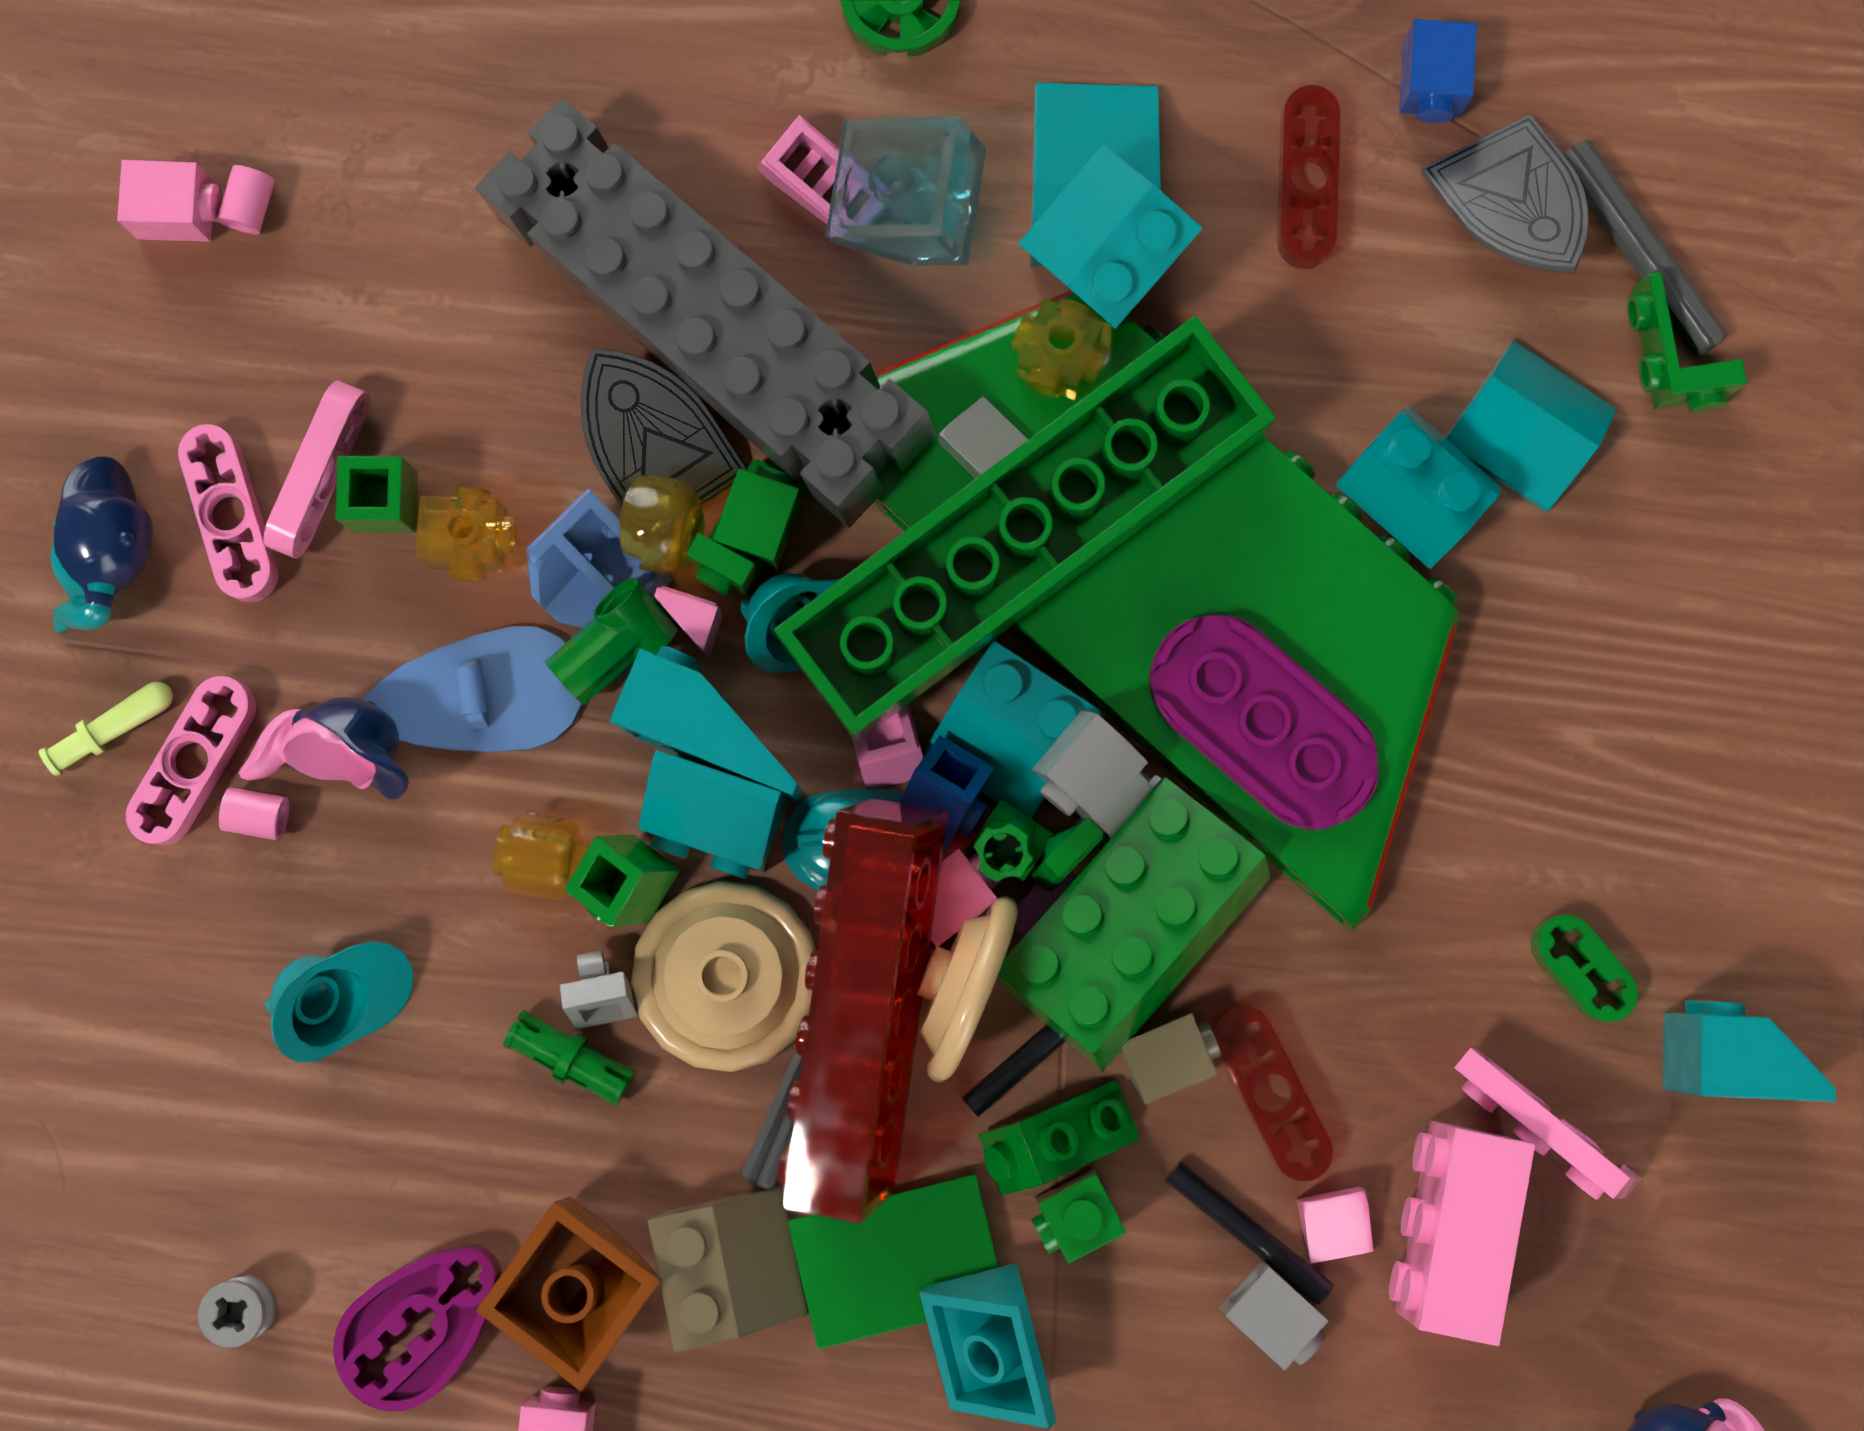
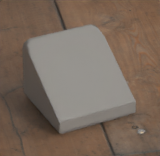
[938,397,1028,479]

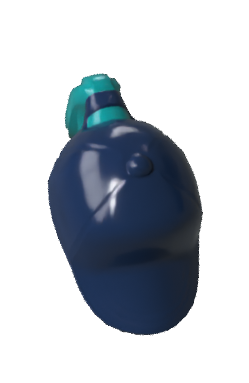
[50,456,153,633]

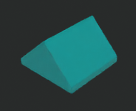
[1446,340,1617,512]
[919,1263,1057,1429]

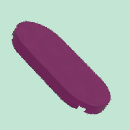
[1149,615,1379,830]

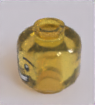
[493,812,590,901]

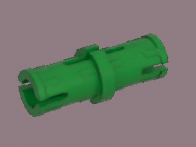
[503,1010,636,1107]

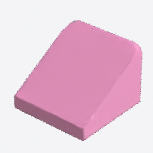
[654,586,724,658]
[852,704,923,789]
[1296,1186,1374,1264]

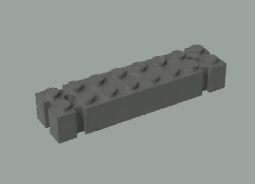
[475,97,936,528]

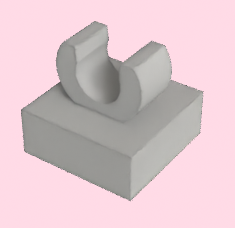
[559,950,639,1030]

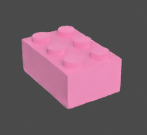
[1389,1120,1535,1346]

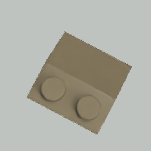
[647,1185,808,1352]

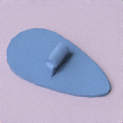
[363,626,583,753]

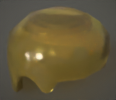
[619,474,706,575]

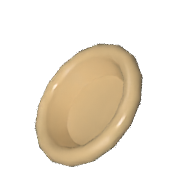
[630,880,821,1072]
[916,896,1018,1082]

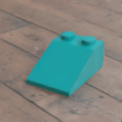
[1030,83,1161,266]
[609,645,805,804]

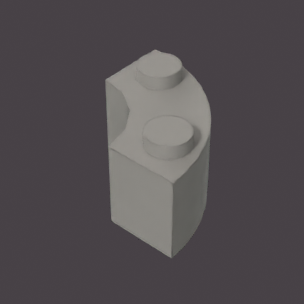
[1032,710,1162,851]

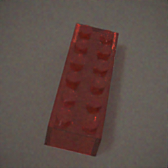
[778,799,949,1224]

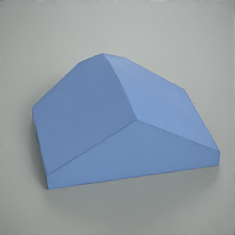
[526,489,675,628]

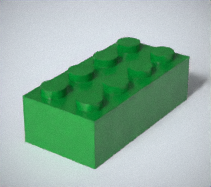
[998,777,1271,1072]

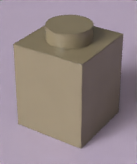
[1120,1012,1221,1105]

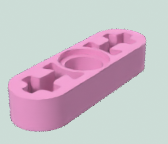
[263,380,370,559]
[178,424,279,603]
[126,676,257,845]

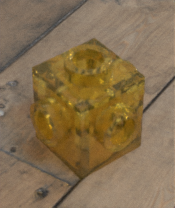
[1010,298,1109,400]
[416,487,516,581]

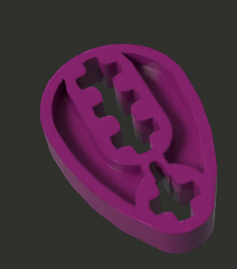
[333,1245,501,1411]

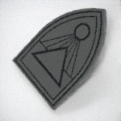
[1421,114,1589,273]
[580,348,747,541]

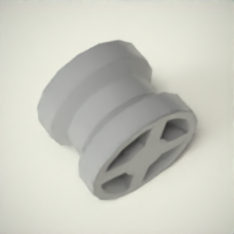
[198,1275,277,1348]

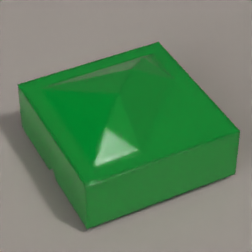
[1031,817,1104,891]

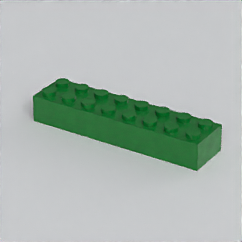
[774,315,1276,743]

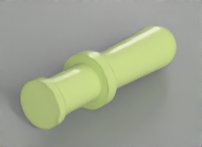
[39,681,173,777]

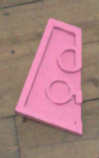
[1454,1048,1642,1200]

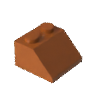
[476,1196,662,1391]

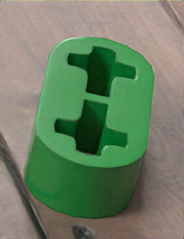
[1530,915,1638,1022]

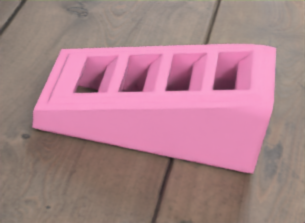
[755,114,895,245]

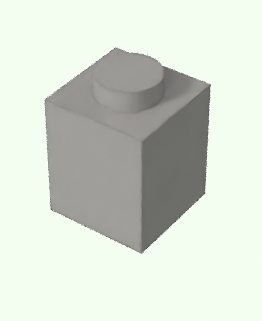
[1218,1259,1328,1371]

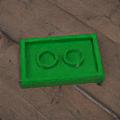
[787,1172,999,1349]

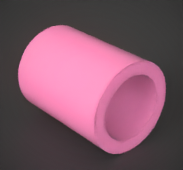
[216,165,275,235]
[219,787,290,841]

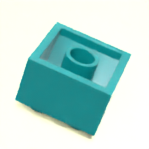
[1018,145,1203,329]
[1335,405,1502,569]
[923,641,1102,818]
[638,750,789,879]
[1662,1001,1836,1102]

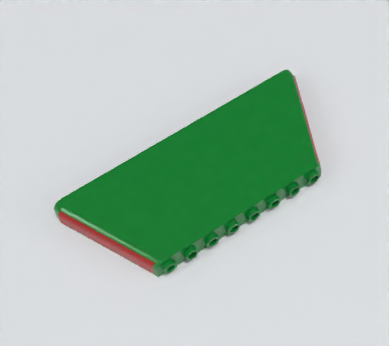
[831,290,1460,932]

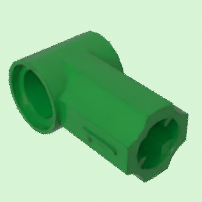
[545,578,678,706]
[970,799,1053,882]

